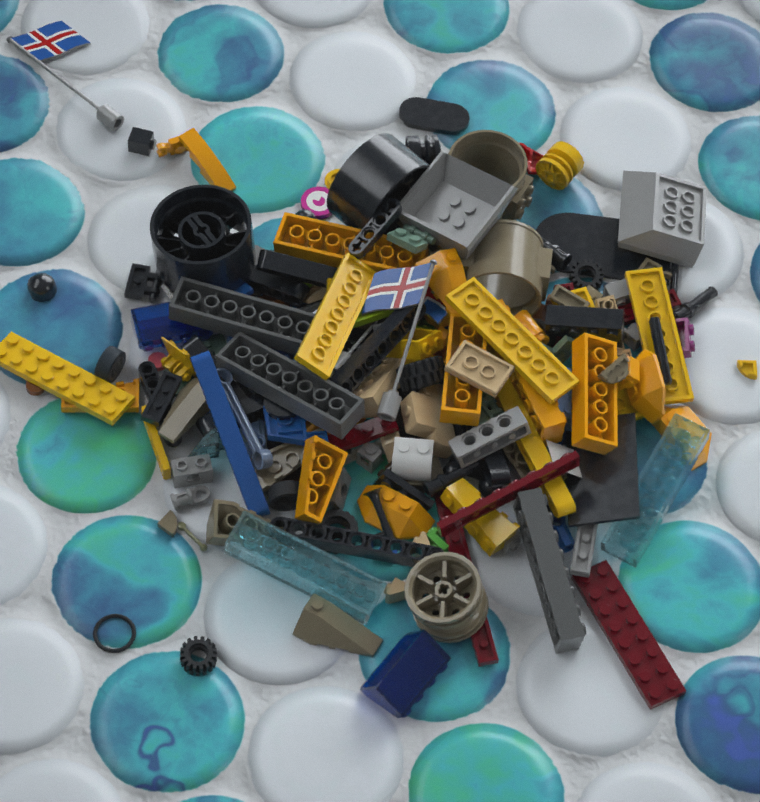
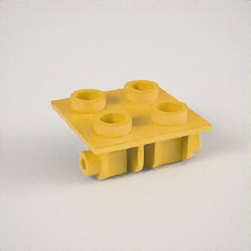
[161,337,197,381]

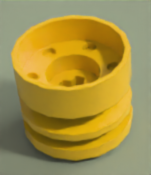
[536,141,584,190]

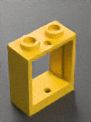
[386,328,444,360]

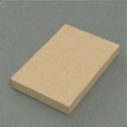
[444,340,515,398]

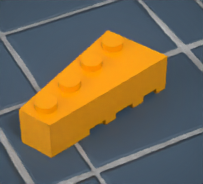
[295,435,348,524]

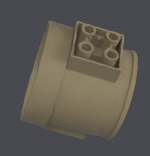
[448,130,535,221]
[460,219,553,316]

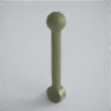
[178,522,208,551]

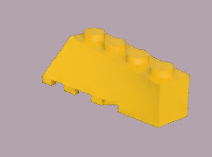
[440,478,520,557]

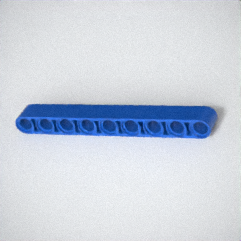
[190,351,271,517]

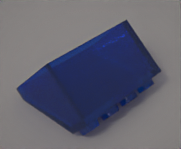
[130,302,213,351]
[360,629,451,718]

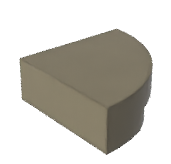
[157,510,177,537]

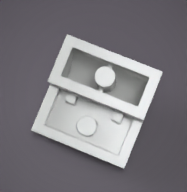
[391,437,434,482]

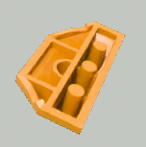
[627,349,666,424]
[652,405,712,471]
[357,485,435,540]

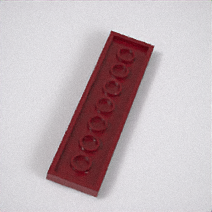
[571,560,686,710]

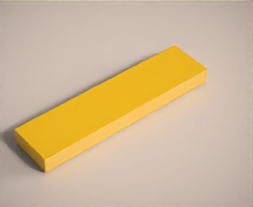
[141,405,171,480]

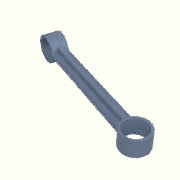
[216,368,273,470]

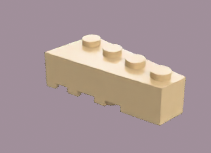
[352,357,401,419]

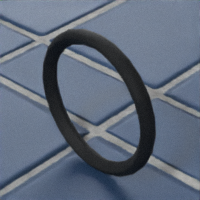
[93,614,136,653]

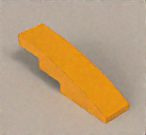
[179,128,236,191]

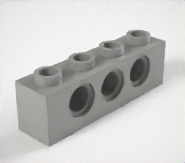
[448,406,531,469]

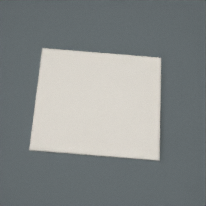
[546,440,582,478]

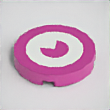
[301,186,332,220]

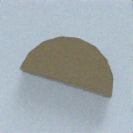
[597,353,629,384]

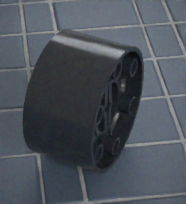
[327,133,429,235]
[150,184,256,292]

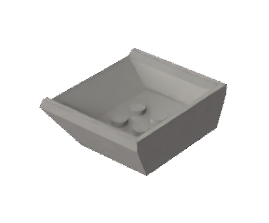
[398,151,519,260]
[618,171,707,268]

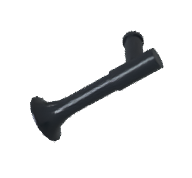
[363,487,395,538]

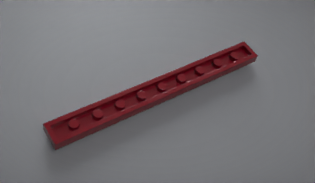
[433,490,499,667]

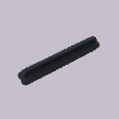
[649,317,672,386]

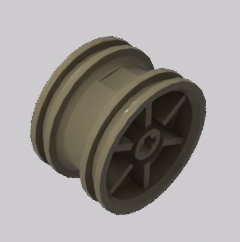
[404,552,489,643]

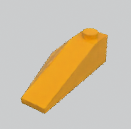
[415,248,467,315]

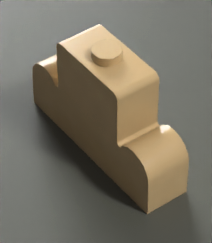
[400,384,455,459]

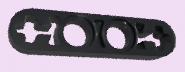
[348,198,402,259]

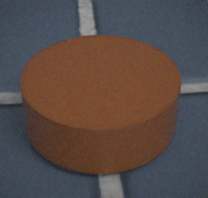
[26,381,45,396]

